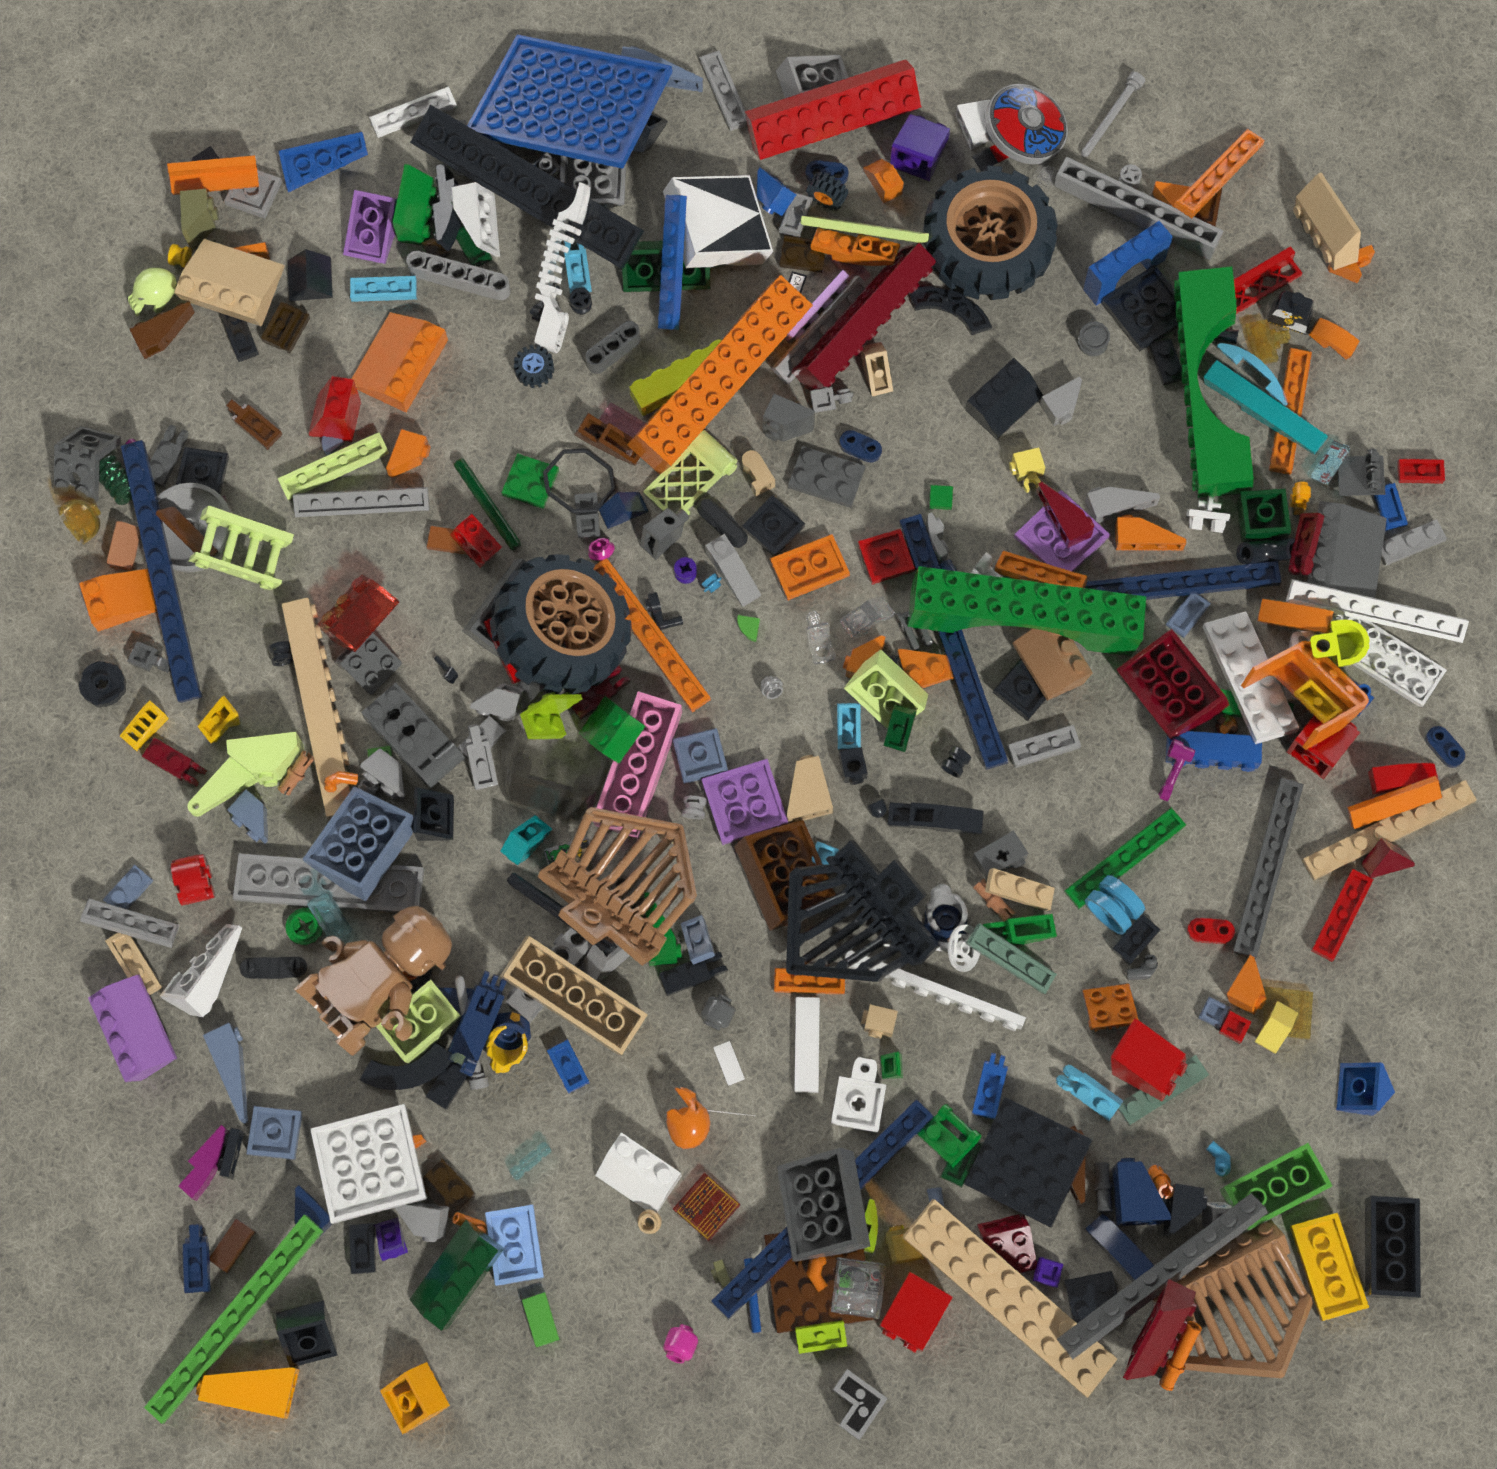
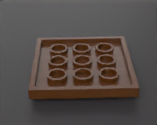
[764,1233,874,1333]

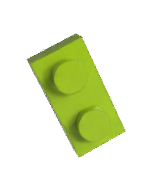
[795,1320,847,1354]

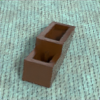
[574,413,640,466]

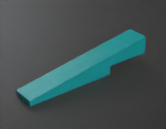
[1204,360,1328,455]

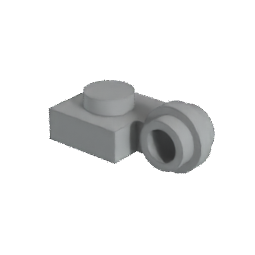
[810,387,854,413]

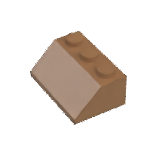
[1012,629,1093,701]

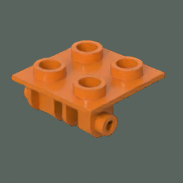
[1083,984,1139,1032]

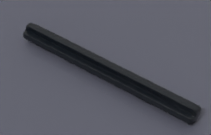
[507,873,616,954]

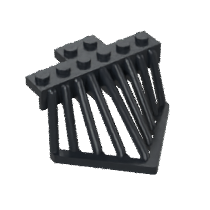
[786,840,940,982]

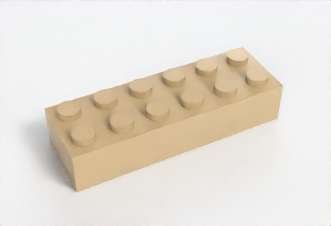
[500,936,648,1055]

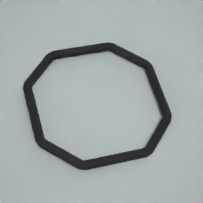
[543,448,616,513]

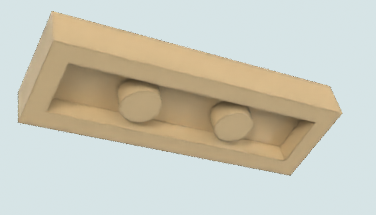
[985,868,1055,911]
[105,933,162,996]

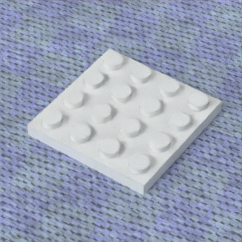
[311,1104,427,1224]

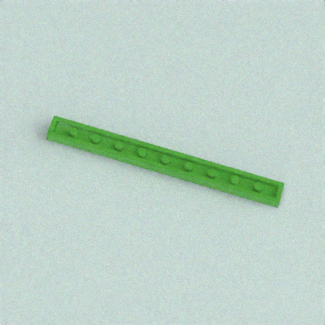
[144,1215,324,1424]

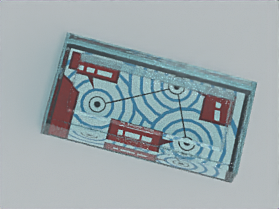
[1307,439,1350,485]

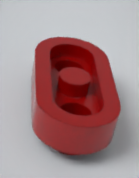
[1187,918,1235,944]

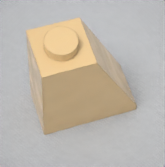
[787,755,833,824]

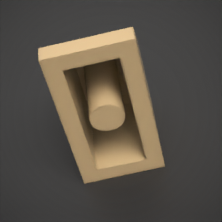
[860,342,893,396]

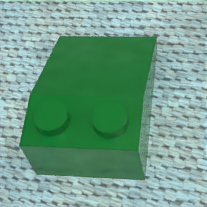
[579,696,646,764]

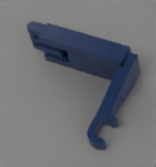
[448,970,507,1077]

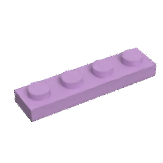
[784,270,849,342]

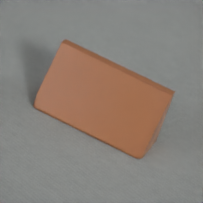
[107,521,141,571]

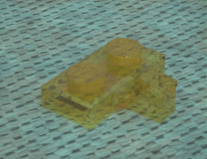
[1245,319,1291,364]

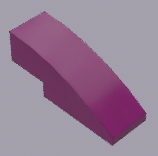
[178,1125,229,1201]

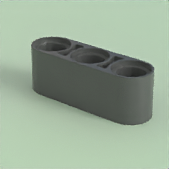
[586,321,641,374]

